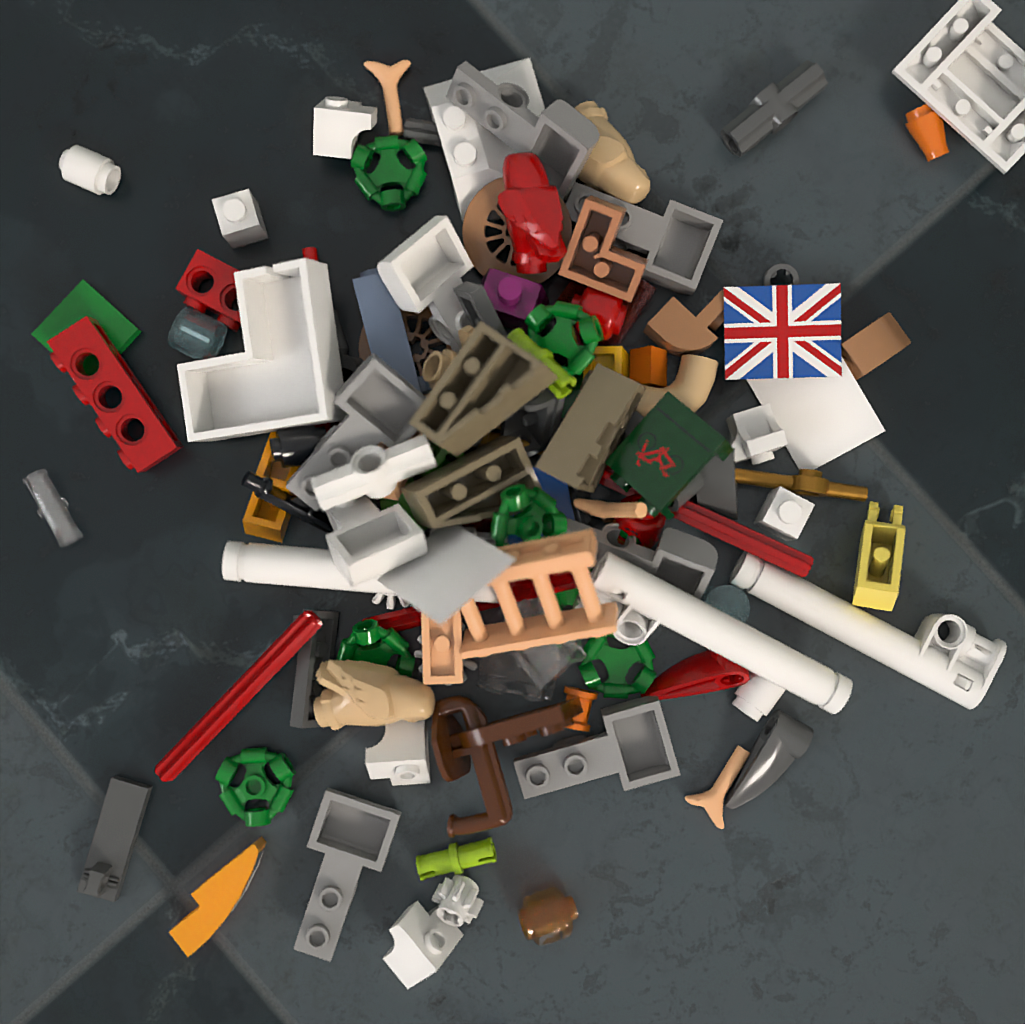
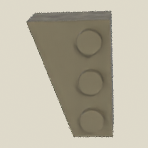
[409,321,559,457]
[535,363,646,493]
[400,435,542,529]

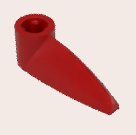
[641,650,750,700]

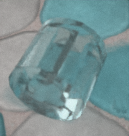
[167,306,227,361]
[700,584,751,623]

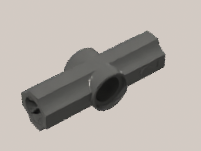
[720,60,828,157]

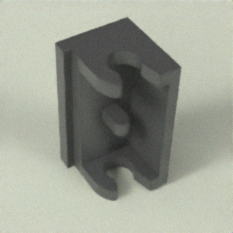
[500,387,565,457]

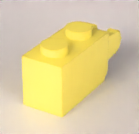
[852,501,906,612]

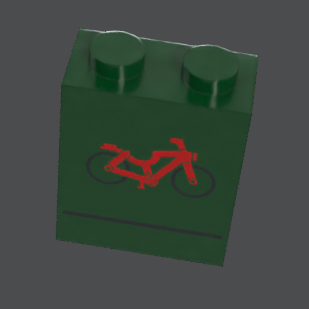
[605,391,734,520]

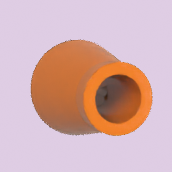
[905,104,949,162]

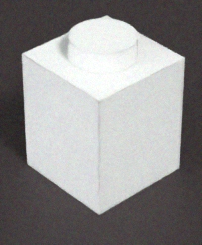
[212,188,268,249]
[753,486,815,541]

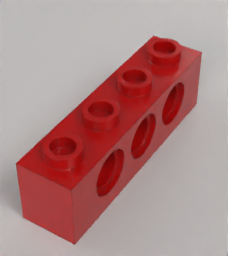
[47,316,184,473]

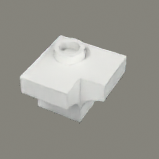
[313,96,377,159]
[726,403,788,465]
[365,720,431,786]
[383,901,464,989]

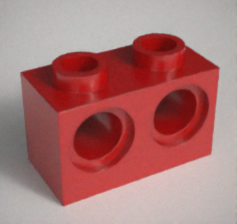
[175,249,242,332]

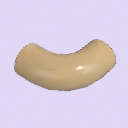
[636,354,719,417]

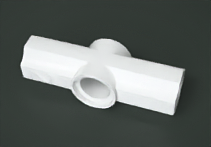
[310,434,437,511]

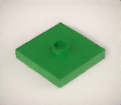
[31,279,142,376]

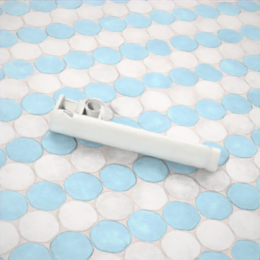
[222,524,508,604]
[573,551,853,714]
[729,551,1007,709]

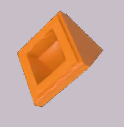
[629,345,667,388]

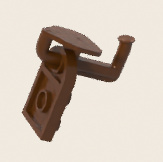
[431,695,583,838]

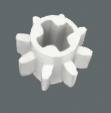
[432,875,484,927]

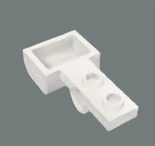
[377,215,473,354]
[325,495,428,587]

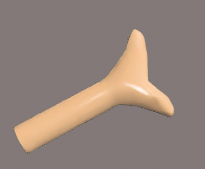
[363,60,411,136]
[573,498,647,523]
[685,745,751,829]

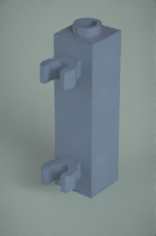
[352,268,432,394]

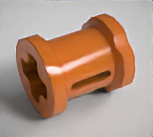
[563,686,598,732]

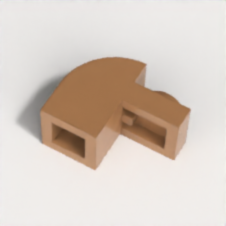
[643,290,724,357]
[841,312,912,380]

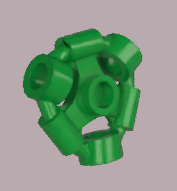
[351,135,428,211]
[525,301,603,376]
[490,484,567,547]
[336,619,415,677]
[578,633,657,699]
[215,747,296,827]

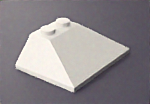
[892,0,1025,174]
[423,58,570,222]

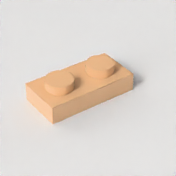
[421,609,464,685]

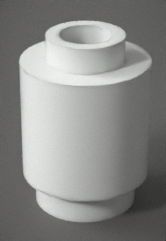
[59,145,121,195]
[732,671,785,722]

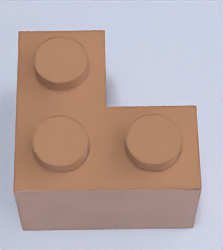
[558,195,649,302]

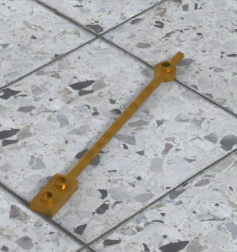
[426,432,868,502]

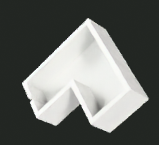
[177,258,347,442]

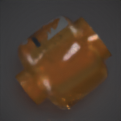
[517,887,578,946]

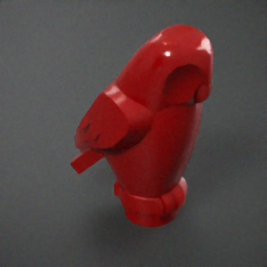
[498,152,567,274]

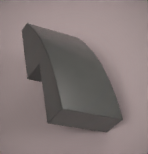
[696,448,738,520]

